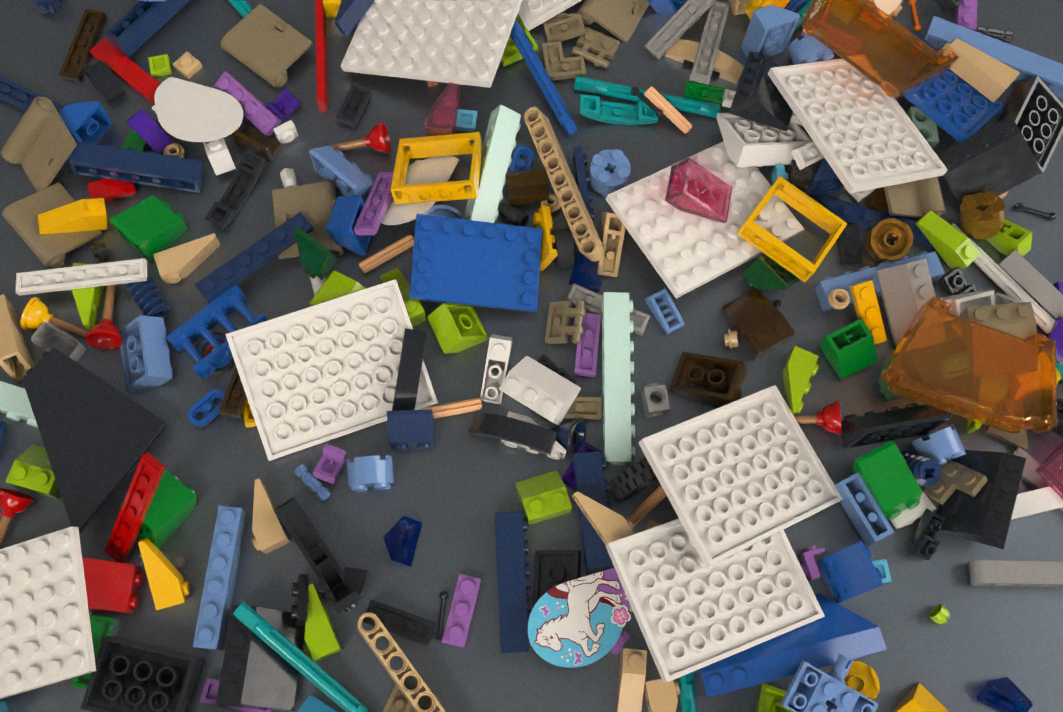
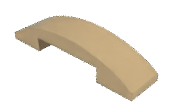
[665,39,744,84]

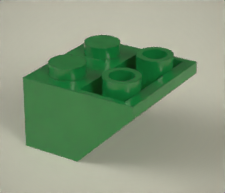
[819,318,878,380]

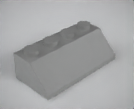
[876,258,946,351]

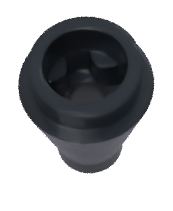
[498,203,529,227]

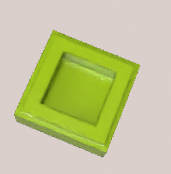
[148,54,172,78]

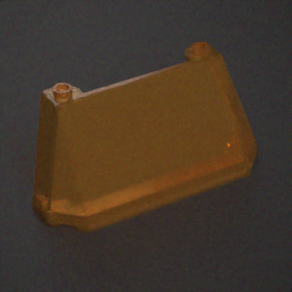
[802,0,959,99]
[881,297,1058,433]

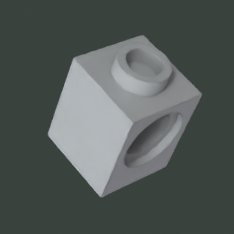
[641,383,670,418]

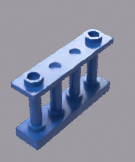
[166,285,268,380]

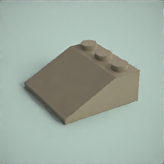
[958,302,1038,377]

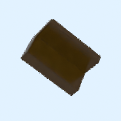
[232,126,282,163]
[505,168,550,205]

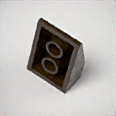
[721,288,795,361]
[670,352,749,408]

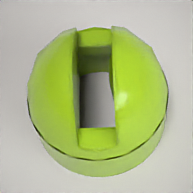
[929,604,950,625]

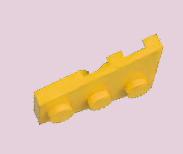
[533,205,557,271]

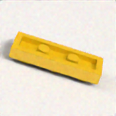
[850,280,887,344]

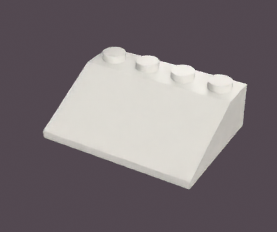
[716,113,812,168]

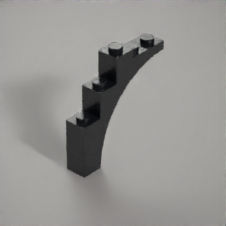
[275,496,361,614]

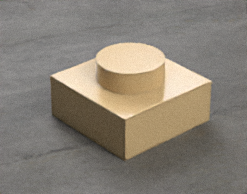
[173,51,203,80]

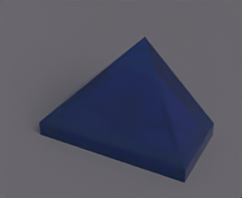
[569,251,602,293]
[383,516,422,567]
[976,677,1033,712]

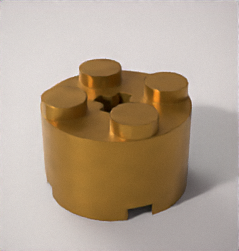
[960,191,1004,239]
[865,218,913,262]

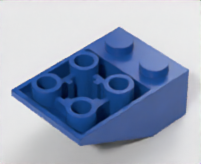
[817,541,883,603]

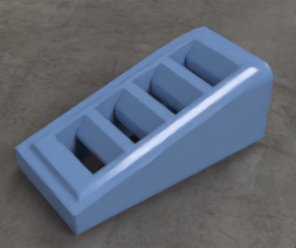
[644,288,685,335]

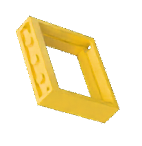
[391,132,483,204]
[737,176,848,282]

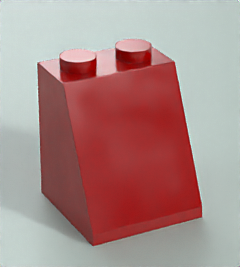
[82,557,144,615]

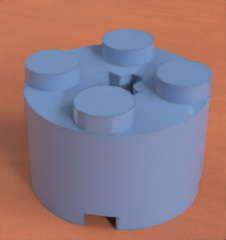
[787,30,834,65]
[589,149,631,197]
[911,424,966,464]
[347,455,394,492]

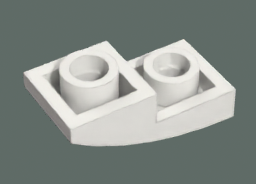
[889,491,937,529]

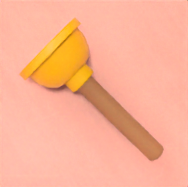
[20,297,90,338]

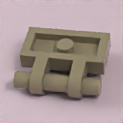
[572,27,620,69]
[545,301,586,344]

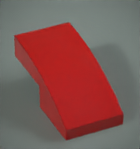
[87,179,136,203]

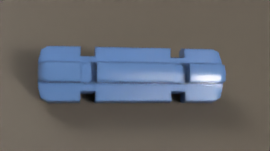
[294,464,331,501]

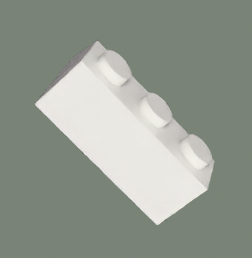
[499,356,581,425]

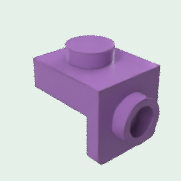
[313,444,346,484]
[798,545,826,582]

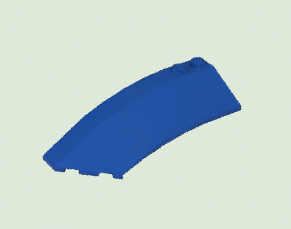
[699,593,887,698]

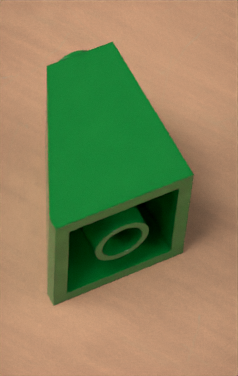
[109,195,188,263]
[851,440,923,520]
[121,470,197,549]

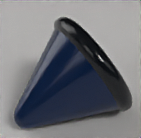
[550,418,586,455]

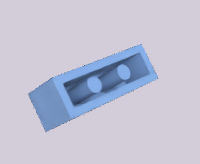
[835,473,894,546]

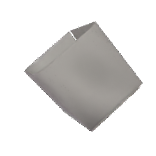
[31,322,87,362]

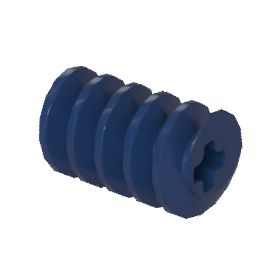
[126,276,171,317]
[900,451,942,487]

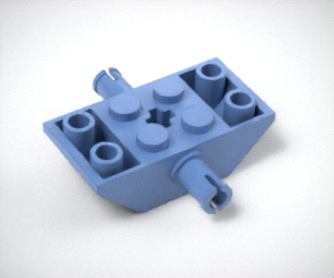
[780,654,879,712]

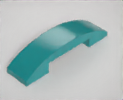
[580,94,658,125]

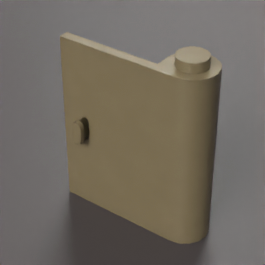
[576,0,650,43]
[221,4,313,88]
[0,97,77,192]
[884,176,946,218]
[272,180,344,259]
[2,182,103,269]

